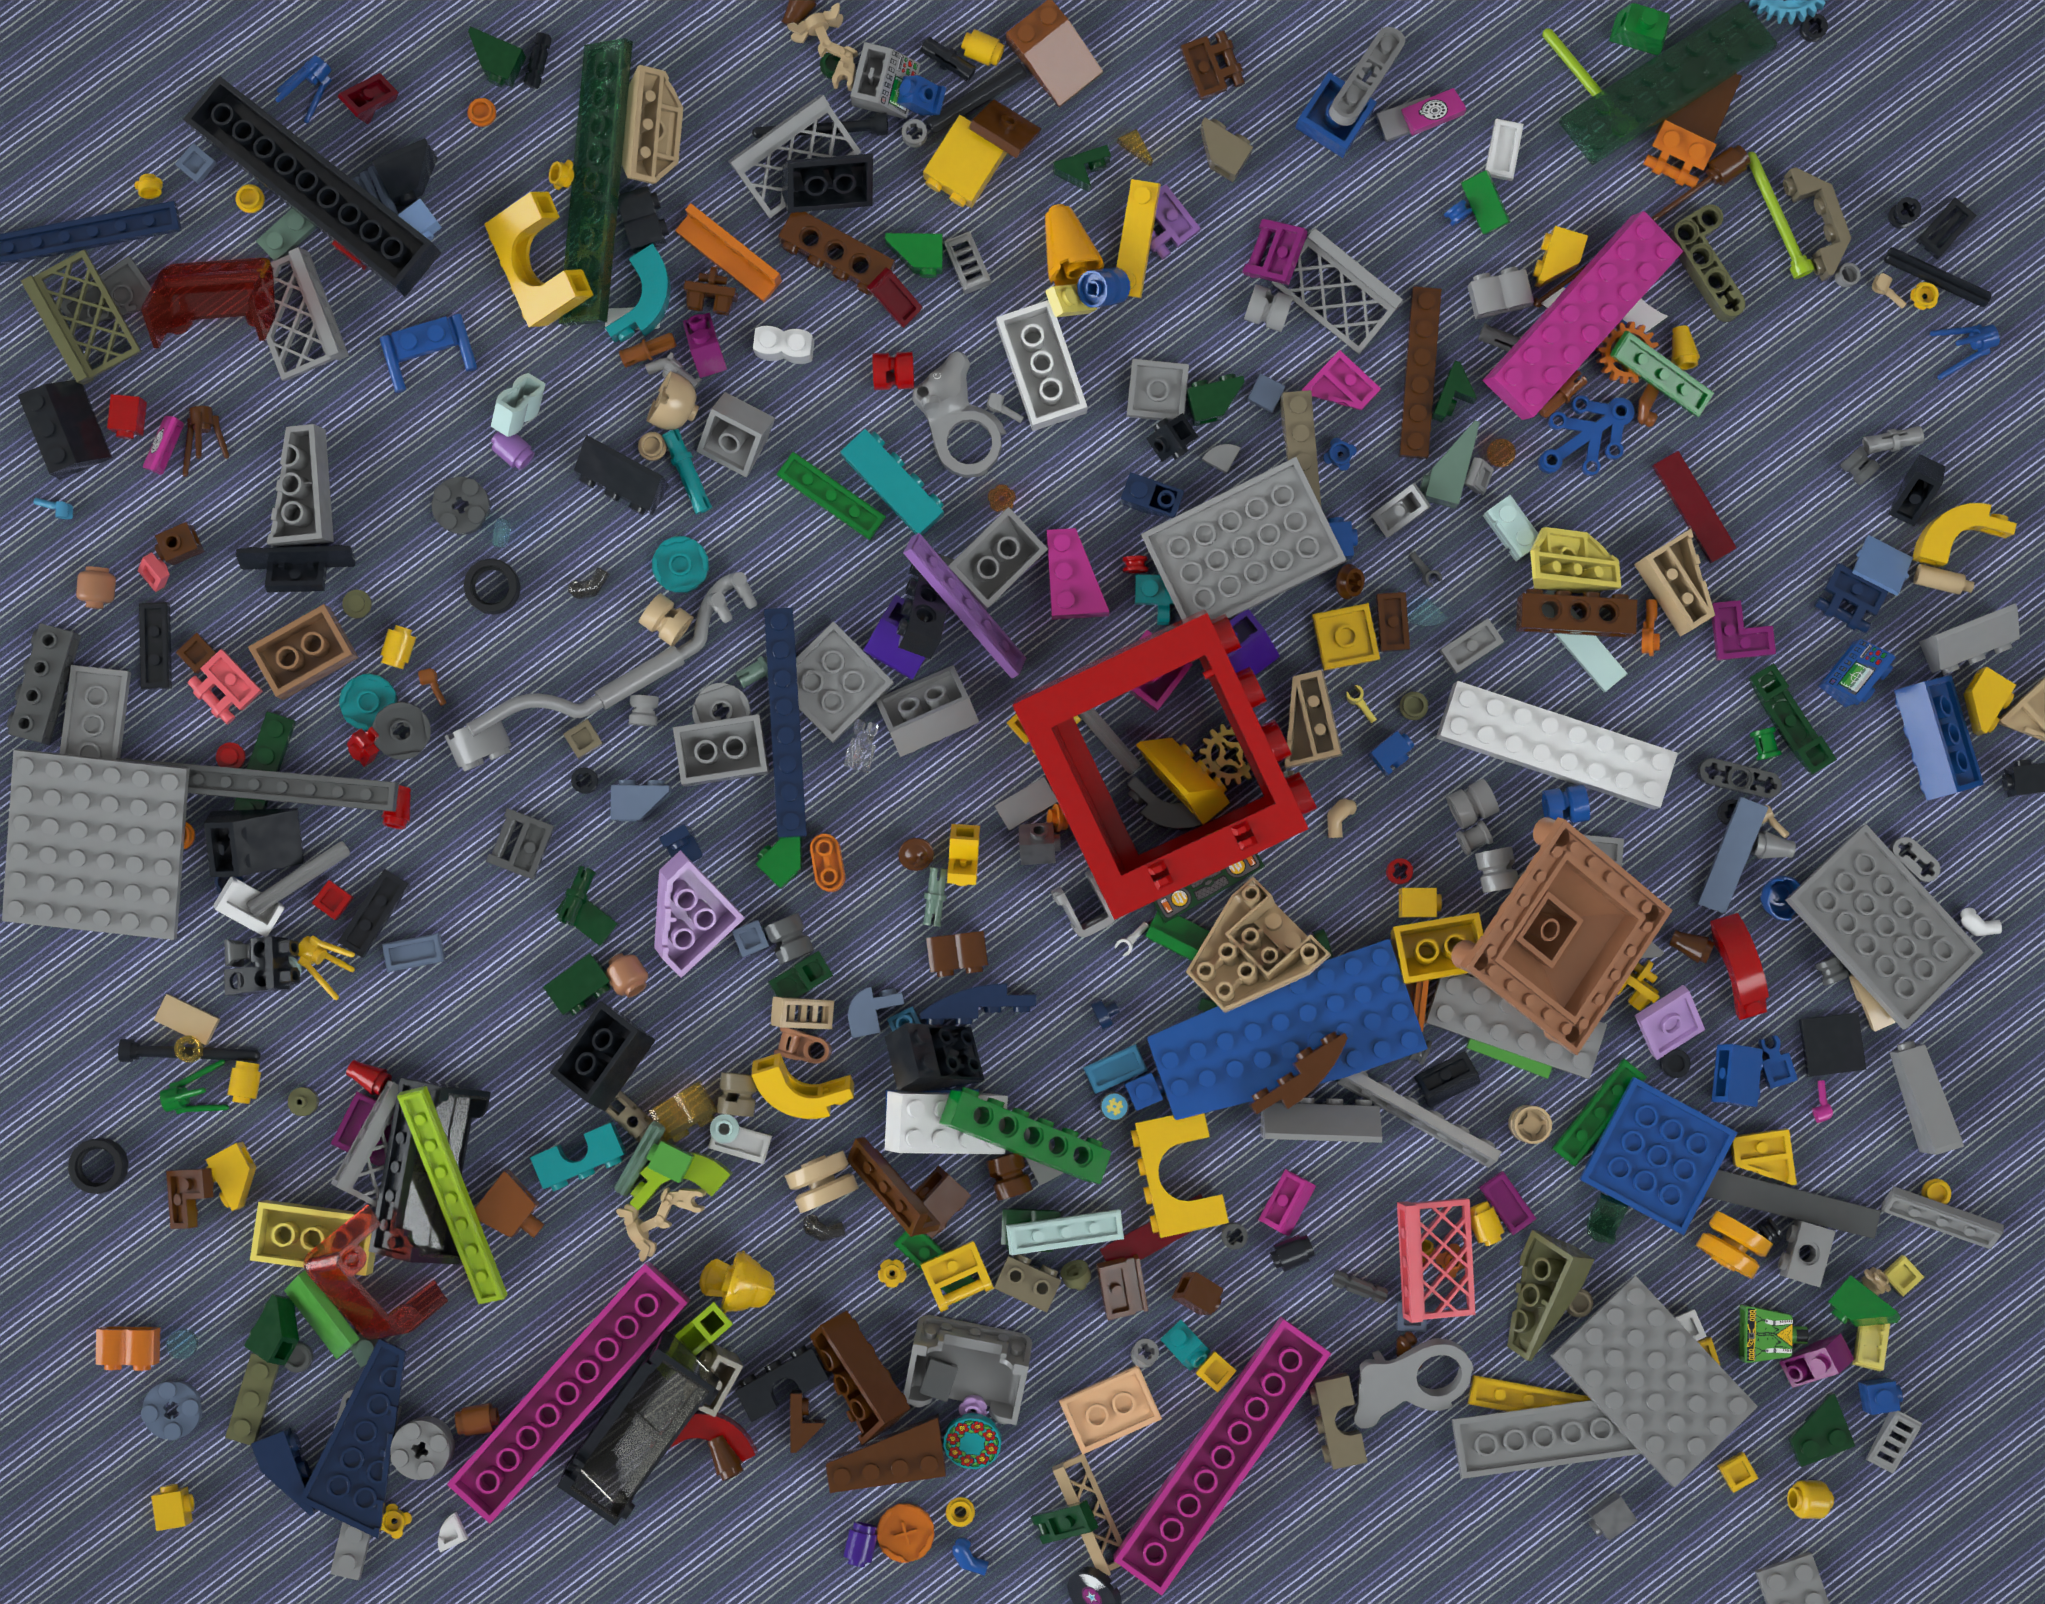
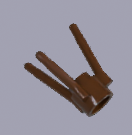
[182,406,229,477]

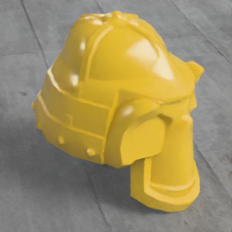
[699,1250,775,1313]

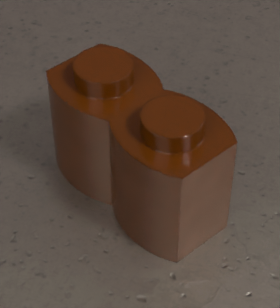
[926,931,988,977]

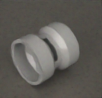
[629,695,659,726]

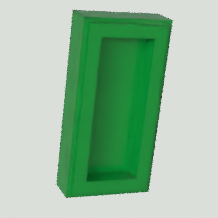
[1461,170,1511,235]

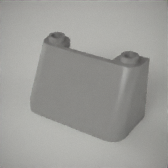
[904,1315,1032,1425]

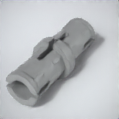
[1862,426,1924,455]

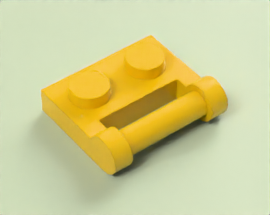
[920,1240,994,1312]

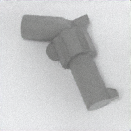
[645,352,702,389]

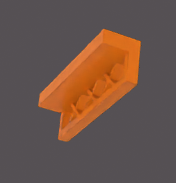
[675,203,782,303]

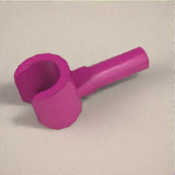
[1812,1081,1833,1123]

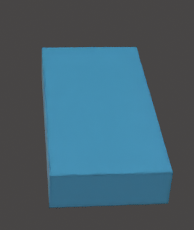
[1083,1044,1148,1094]

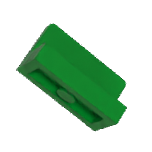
[1144,911,1209,961]

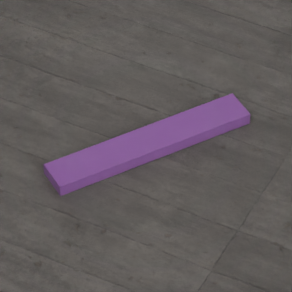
[903,533,1026,679]

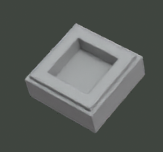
[1464,457,1494,495]

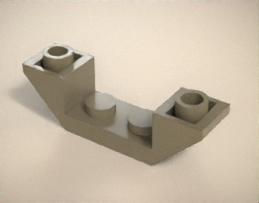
[1783,167,1851,282]

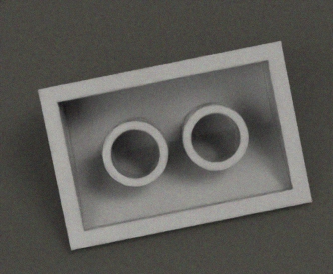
[948,507,1048,609]
[1919,603,2020,675]
[876,665,979,757]
[673,714,770,787]

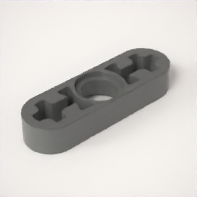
[1697,758,1782,799]

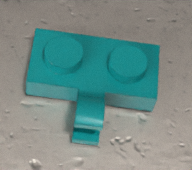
[1135,575,1175,625]

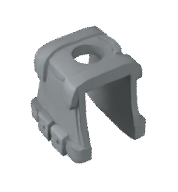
[1051,870,1116,937]

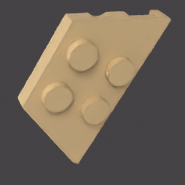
[1998,677,2045,742]

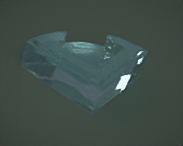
[1408,597,1448,626]

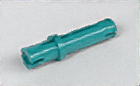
[662,429,713,515]

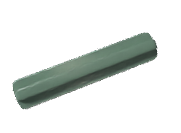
[614,1121,665,1196]

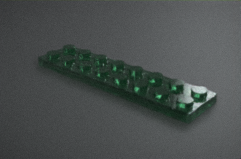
[1559,1,1778,166]

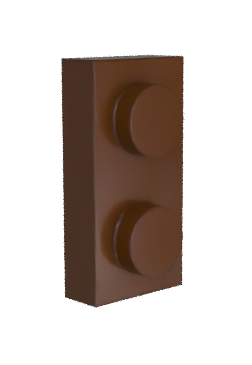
[1376,592,1410,652]

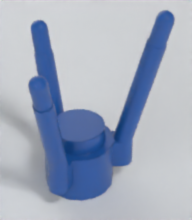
[275,55,332,123]
[1930,324,2000,380]

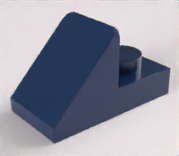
[659,824,703,862]

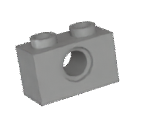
[1778,1219,1836,1287]

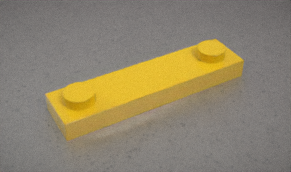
[1116,179,1161,298]

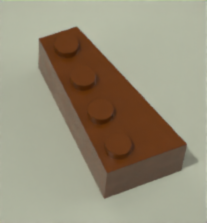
[810,1311,911,1445]
[826,1413,947,1493]

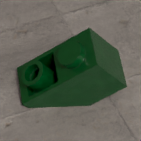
[1186,374,1245,426]
[244,1294,299,1366]

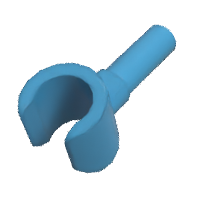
[33,497,73,519]

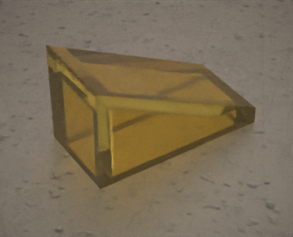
[1117,129,1153,166]

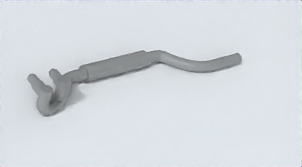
[466,572,757,737]

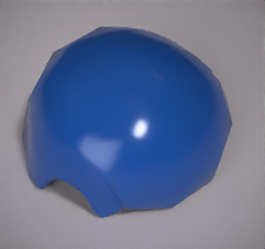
[1760,876,1801,921]

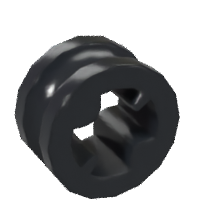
[1799,14,1828,42]
[571,767,598,794]
[1717,799,1738,825]
[1756,1217,1784,1246]

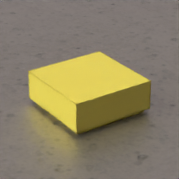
[1884,1255,1924,1297]

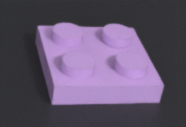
[1635,985,1705,1060]

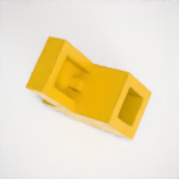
[947,824,980,886]

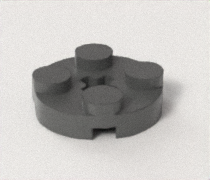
[432,477,491,535]
[372,702,431,760]

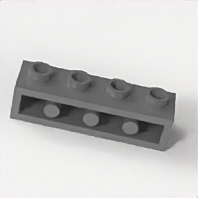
[7,623,81,745]

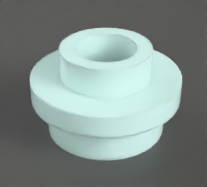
[710,1114,739,1143]

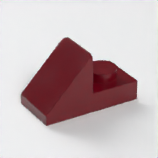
[338,73,399,124]

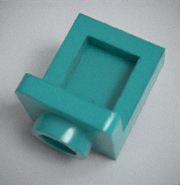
[1160,1320,1211,1371]

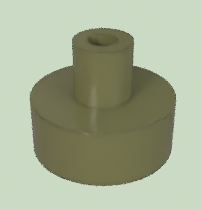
[288,1087,319,1116]
[1060,1260,1091,1291]

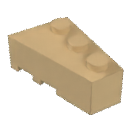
[1634,529,1715,637]
[1284,670,1343,769]

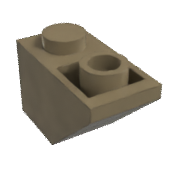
[1200,117,1253,182]

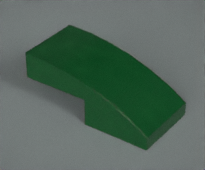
[768,951,833,998]

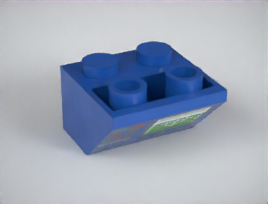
[1818,639,1896,707]

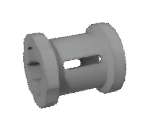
[1456,820,1493,855]

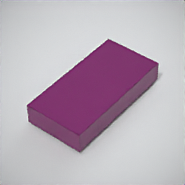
[1478,1171,1536,1235]

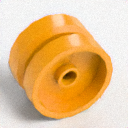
[1695,1211,1773,1279]

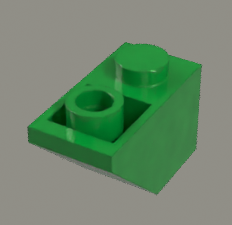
[756,836,802,889]

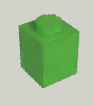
[646,1140,695,1183]

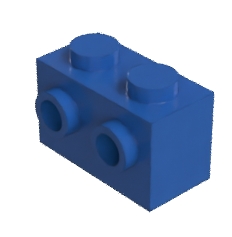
[1711,1044,1763,1107]

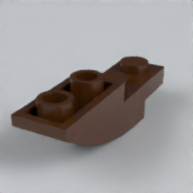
[1248,1031,1348,1114]

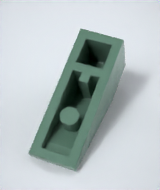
[1419,421,1480,509]

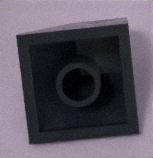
[372,138,438,206]

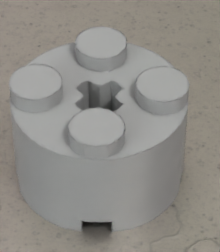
[445,721,512,772]
[391,1416,455,1480]

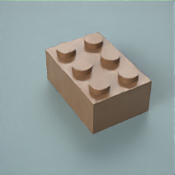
[248,604,359,700]

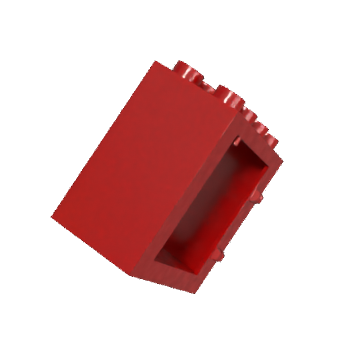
[1012,609,1317,920]

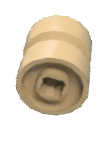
[639,593,694,647]
[1508,1105,1552,1144]

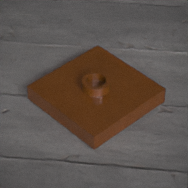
[969,99,1041,158]

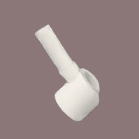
[1115,922,1149,956]

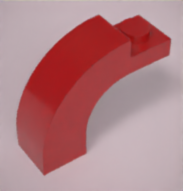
[1710,913,1769,1020]
[651,1410,758,1462]

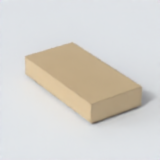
[154,994,220,1045]

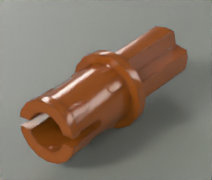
[619,333,677,368]
[1538,370,1587,418]

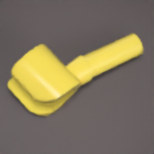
[1346,685,1377,723]

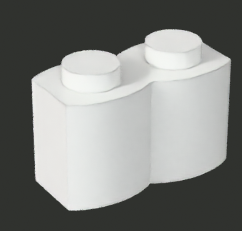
[753,326,814,364]

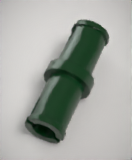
[556,866,596,926]

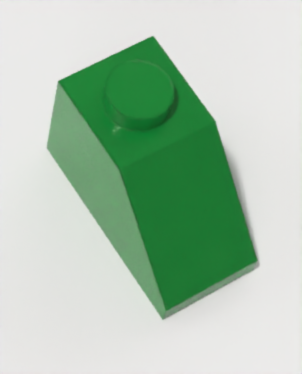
[885,233,943,278]
[1828,1275,1901,1327]

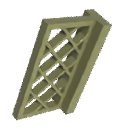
[21,250,142,385]

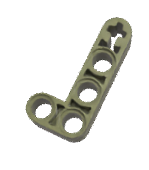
[1668,204,1745,322]

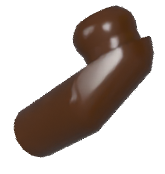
[1396,1331,1422,1370]

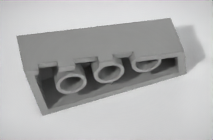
[267,424,334,547]

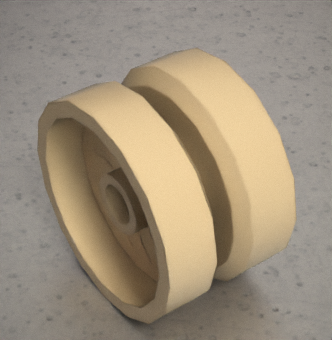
[785,1150,859,1213]

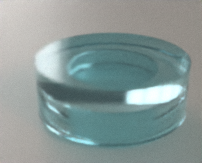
[493,518,511,548]
[167,1329,198,1359]

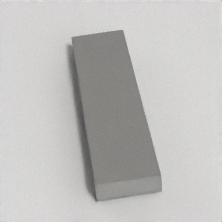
[1881,1186,2004,1249]

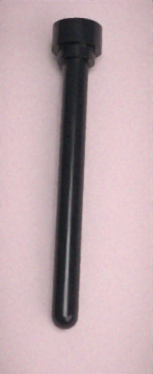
[752,112,888,139]
[118,1039,261,1062]

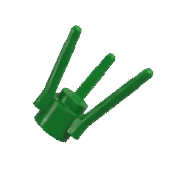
[160,1060,229,1114]

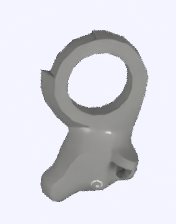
[912,352,1007,478]
[1353,1338,1474,1428]

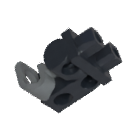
[224,936,300,997]

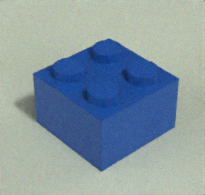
[1295,72,1377,158]

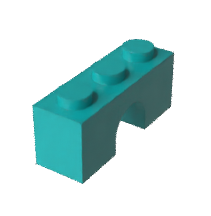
[530,1122,627,1192]

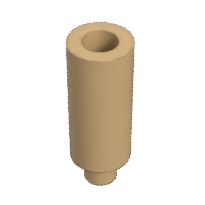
[1914,564,1974,595]

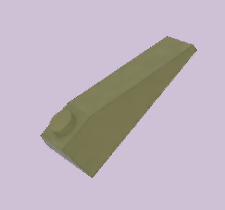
[1507,1230,1595,1361]

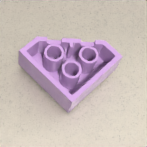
[654,850,745,978]

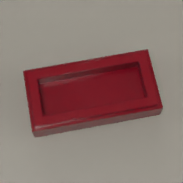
[866,267,923,328]

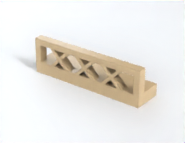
[1052,1454,1122,1576]

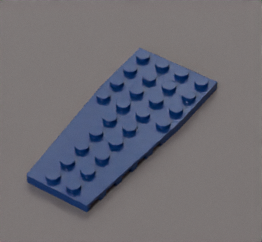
[1147,939,1428,1120]

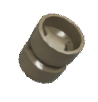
[717,1072,757,1117]

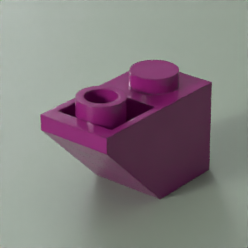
[683,312,727,378]
[1779,1333,1855,1388]

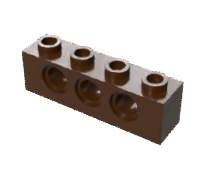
[778,212,896,296]
[1516,589,1637,638]

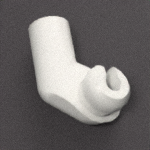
[1960,908,2002,936]

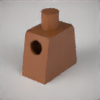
[475,1169,545,1238]

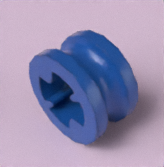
[1444,199,1473,227]

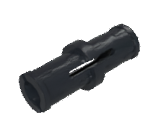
[920,36,977,83]

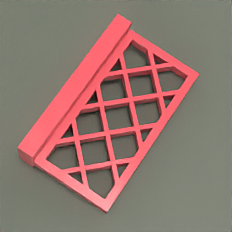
[1397,1198,1475,1323]

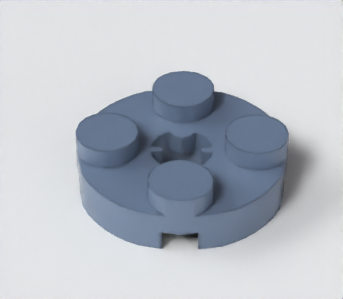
[141,1380,203,1440]

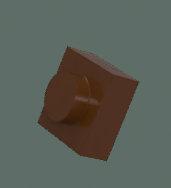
[175,633,217,674]

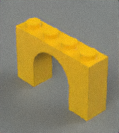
[484,192,593,327]
[1131,1113,1229,1238]

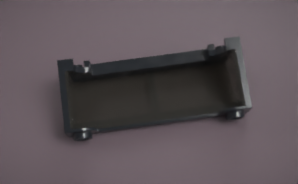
[368,1078,491,1265]
[557,1329,719,1526]

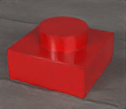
[312,880,354,920]

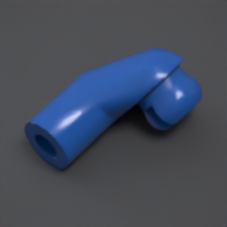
[952,1538,989,1576]

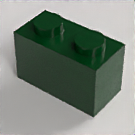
[543,953,611,1016]

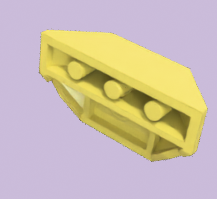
[1530,527,1622,593]

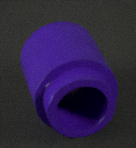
[843,1521,878,1567]

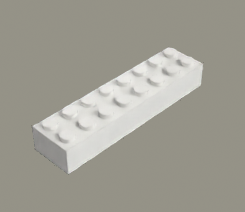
[1436,681,1678,810]

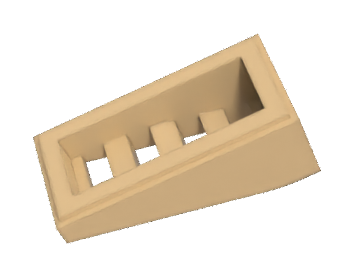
[771,997,834,1029]

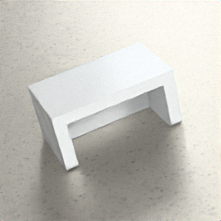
[213,877,284,937]

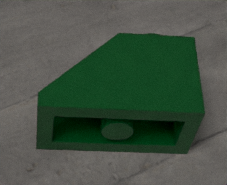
[468,26,526,88]

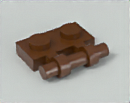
[1180,31,1245,101]

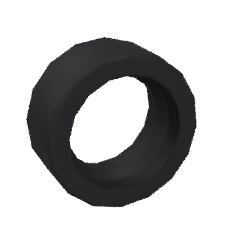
[463,558,521,615]
[68,1138,129,1194]

